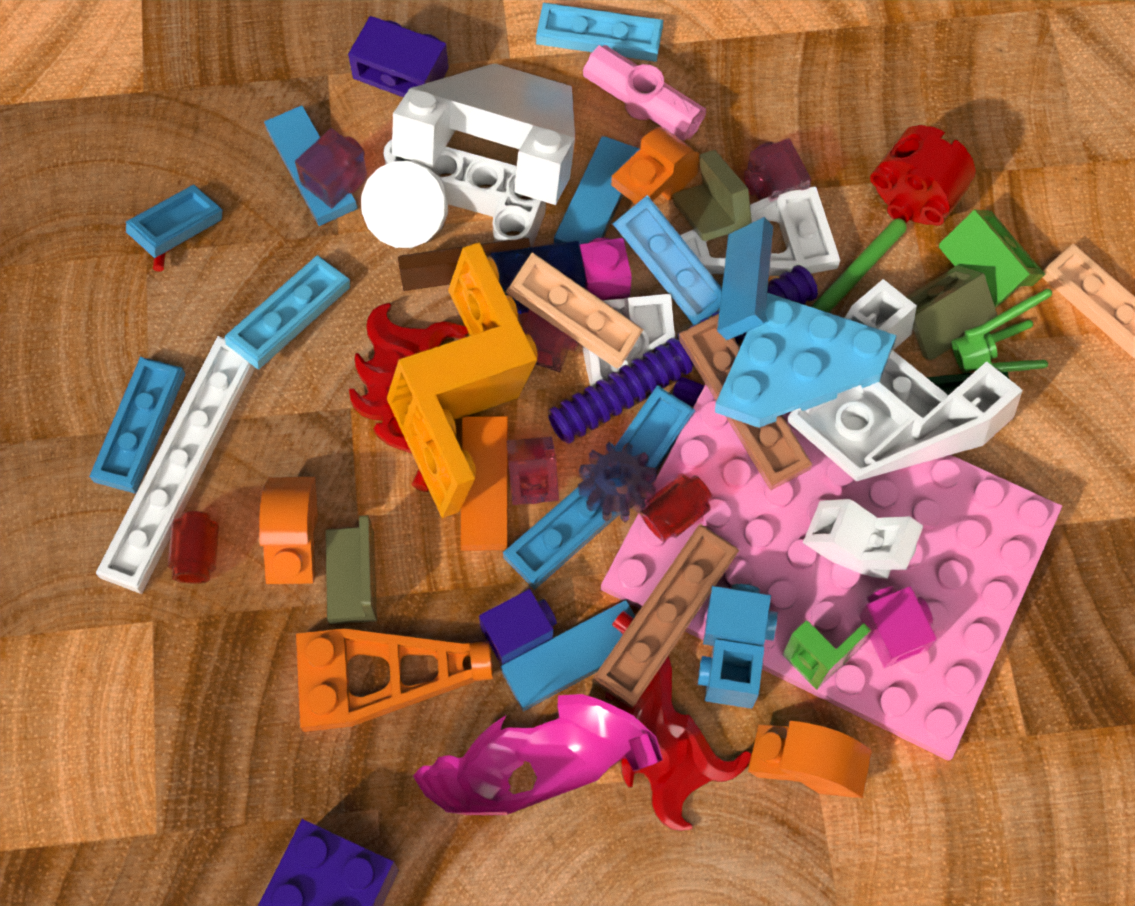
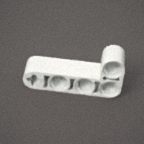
[383,140,546,250]

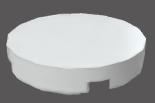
[361,161,448,248]

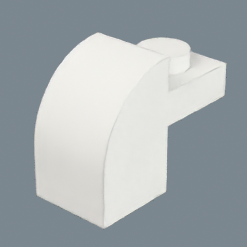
[803,499,923,579]

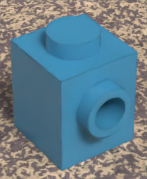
[703,584,778,646]
[698,639,764,709]

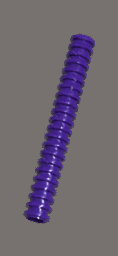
[548,265,818,444]

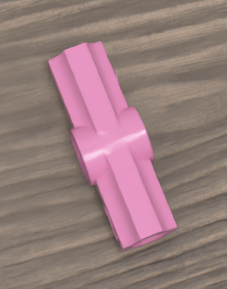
[583,45,706,141]

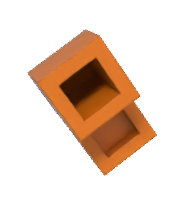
[611,127,700,204]
[259,477,318,584]
[748,721,872,798]

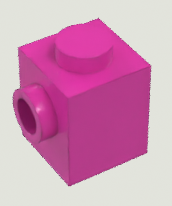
[579,238,632,301]
[859,586,937,668]

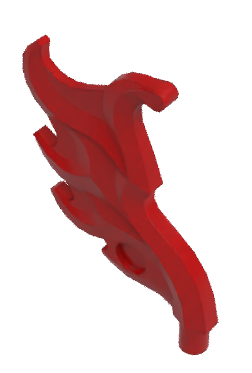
[349,303,468,492]
[604,610,752,831]

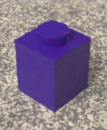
[479,589,557,666]

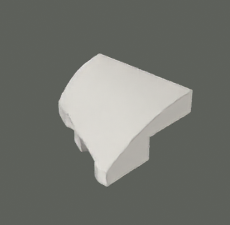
[582,294,675,388]

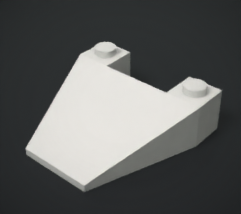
[392,63,575,205]
[788,279,1023,481]

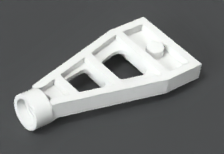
[680,187,840,276]

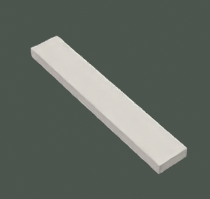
[96,336,255,594]

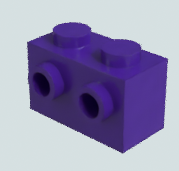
[348,16,449,98]

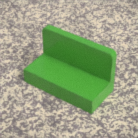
[939,209,1046,308]
[782,620,871,690]

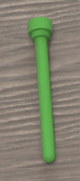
[811,218,907,313]

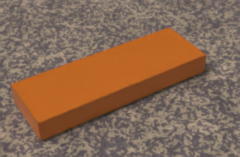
[460,416,508,551]

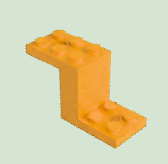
[387,242,538,518]

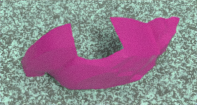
[413,694,663,815]

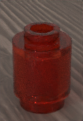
[640,473,712,542]
[168,511,219,584]

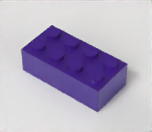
[258,819,399,906]

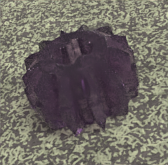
[578,441,657,523]

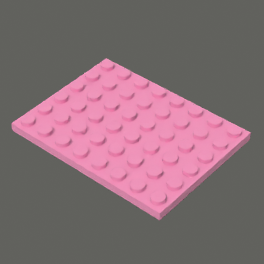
[601,384,1062,761]

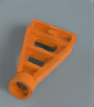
[296,628,493,732]

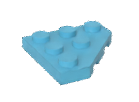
[715,293,896,428]

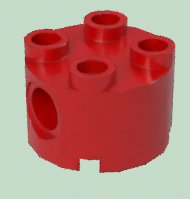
[870,125,976,226]

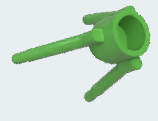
[952,289,1052,373]

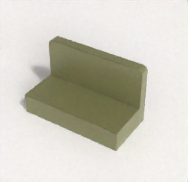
[672,150,752,241]
[906,265,997,360]
[326,515,377,625]

